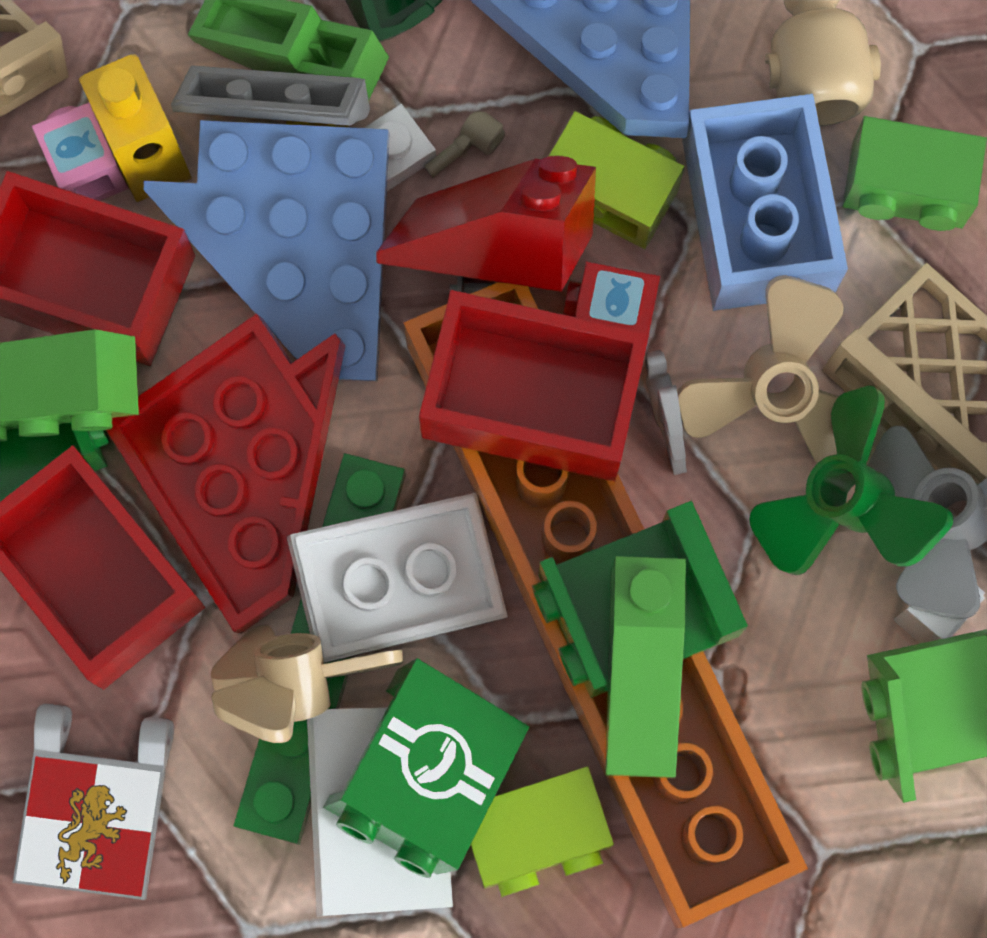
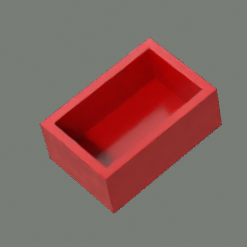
[0,171,196,367]
[419,290,649,482]
[0,445,206,690]

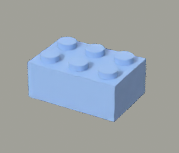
[682,94,848,311]

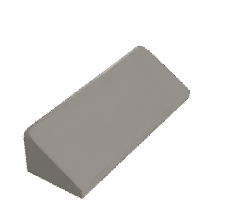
[171,66,370,126]

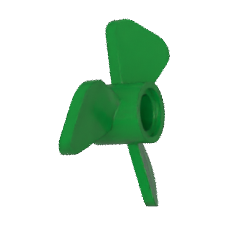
[749,385,953,575]

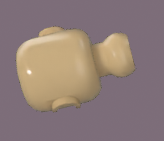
[765,0,881,126]

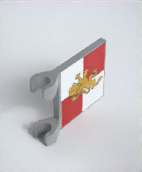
[12,704,175,900]

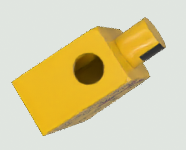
[79,54,192,202]

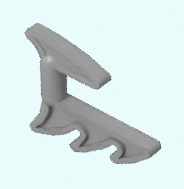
[645,350,687,475]

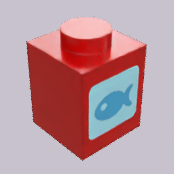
[563,261,660,333]

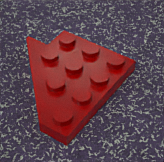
[106,313,346,634]

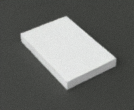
[287,493,508,663]
[307,707,453,917]

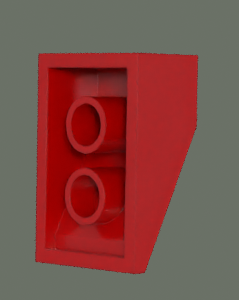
[376,156,596,292]

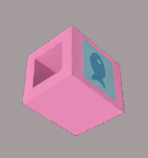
[32,102,129,201]

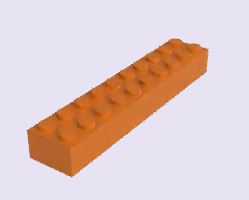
[403,282,808,928]

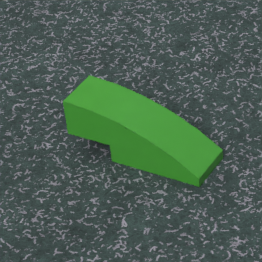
[188,0,389,100]

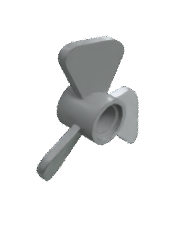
[867,426,987,619]

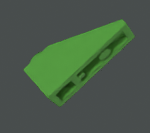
[606,556,686,778]

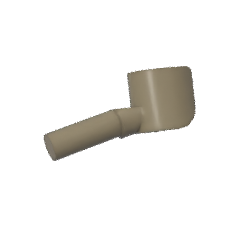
[424,111,505,178]

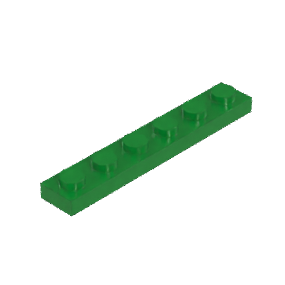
[233,453,406,845]

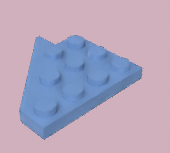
[470,0,690,138]
[144,120,390,381]

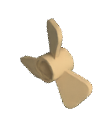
[677,275,844,464]
[211,625,404,743]

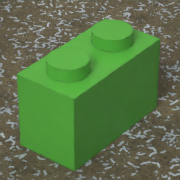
[842,116,987,231]

